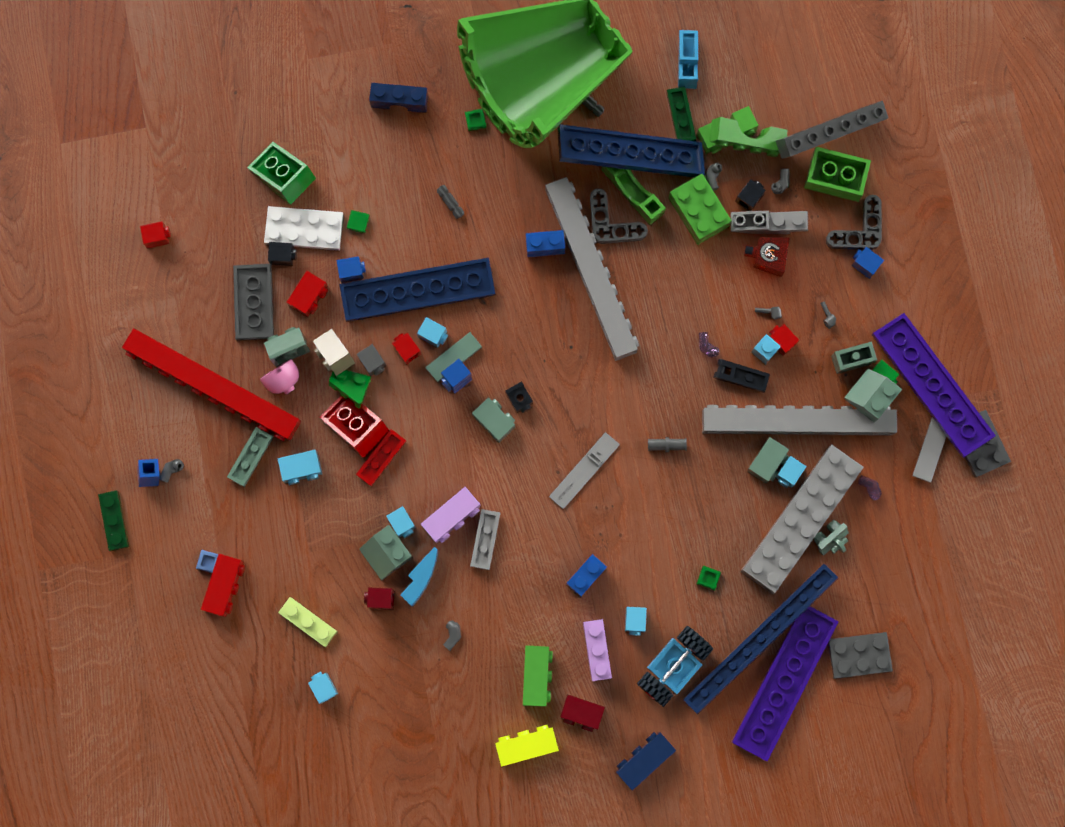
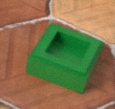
[465,108,487,131]
[346,210,370,233]
[696,566,721,591]

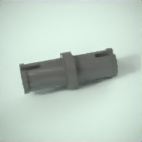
[648,437,687,452]

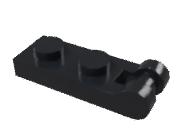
[713,359,770,393]

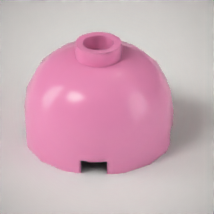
[260,359,299,394]

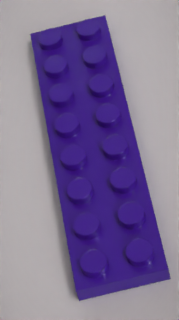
[872,313,996,458]
[732,606,839,761]

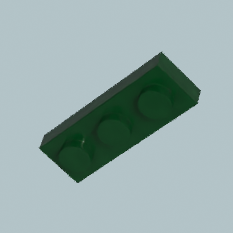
[666,86,696,141]
[98,490,129,551]

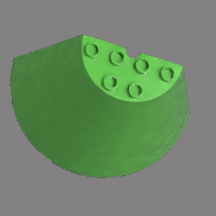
[457,0,633,148]

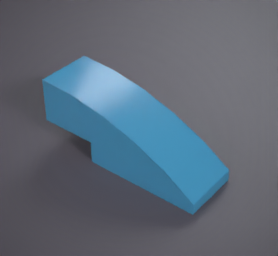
[678,30,698,89]
[400,547,438,607]

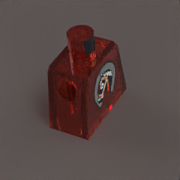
[744,237,790,277]

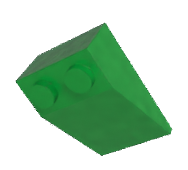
[247,142,316,205]

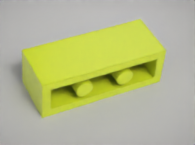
[495,724,559,767]

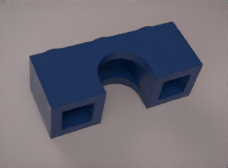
[369,82,428,113]

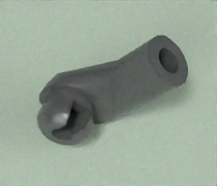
[705,163,722,191]
[771,169,790,194]
[159,459,184,483]
[443,620,461,651]

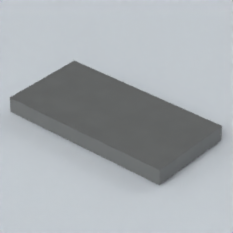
[233,264,274,341]

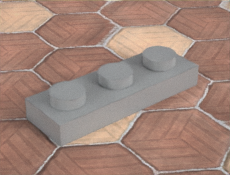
[470,509,501,570]

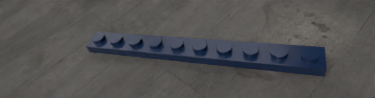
[683,564,839,715]

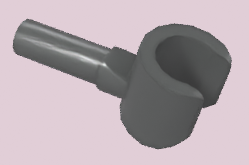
[820,301,836,329]
[755,307,782,319]

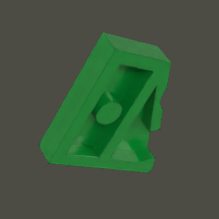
[329,370,371,408]

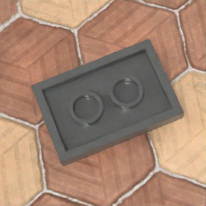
[965,410,1011,478]
[828,632,893,679]

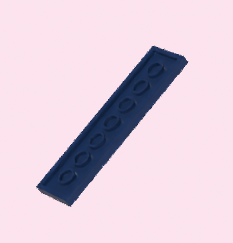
[557,124,705,178]
[339,257,496,322]

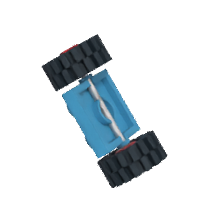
[637,626,714,707]

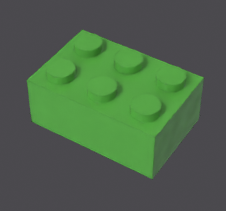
[804,147,871,202]
[668,174,732,245]

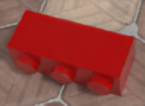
[200,553,245,617]

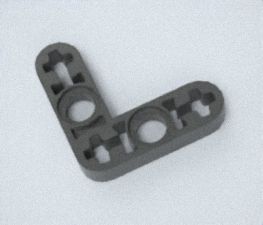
[590,189,648,244]
[825,195,882,250]

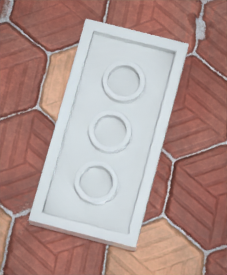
[264,206,344,251]

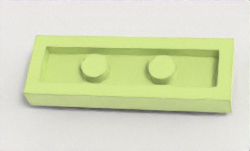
[278,597,337,647]

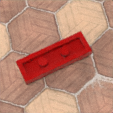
[356,429,407,487]

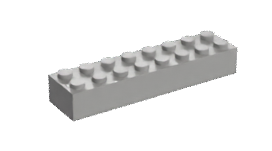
[740,445,864,594]

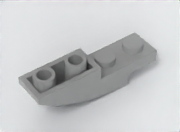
[731,211,808,234]

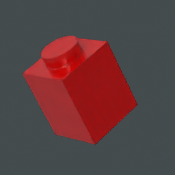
[140,221,171,249]
[769,324,800,356]
[392,332,422,365]

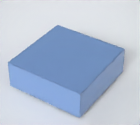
[196,550,218,573]

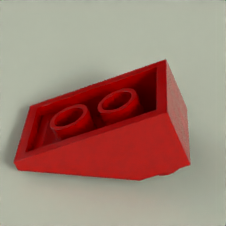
[319,396,390,458]

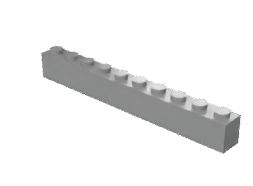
[545,177,639,361]
[702,405,897,435]

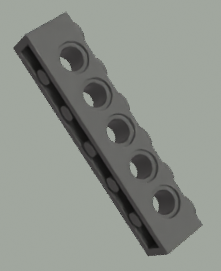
[776,101,889,159]

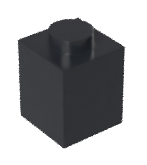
[735,179,766,211]
[268,242,297,266]

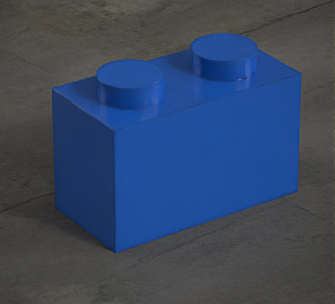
[526,230,565,257]
[441,359,472,394]
[566,554,607,598]

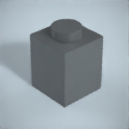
[357,344,386,376]

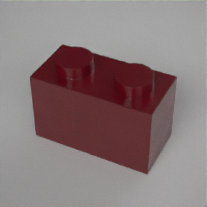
[364,587,395,610]
[560,694,605,732]

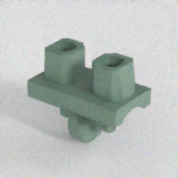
[814,520,849,556]

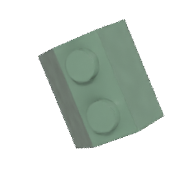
[264,327,310,367]
[844,369,902,422]
[359,525,413,581]

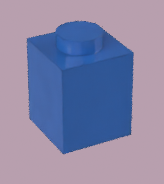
[851,247,884,279]
[336,256,366,283]
[137,459,160,487]

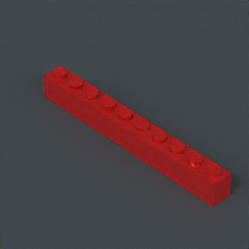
[122,328,301,442]

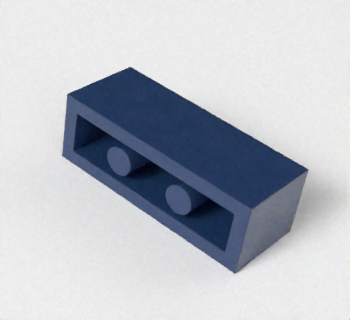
[616,732,676,790]

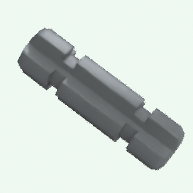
[582,96,604,117]
[437,185,464,219]

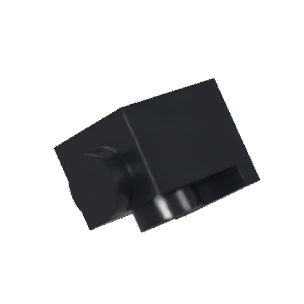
[505,381,533,413]

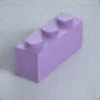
[421,487,481,543]
[583,619,612,681]

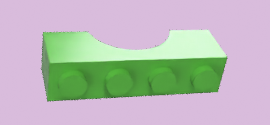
[710,117,788,157]
[601,167,666,225]

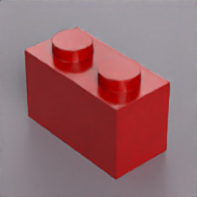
[286,271,328,318]

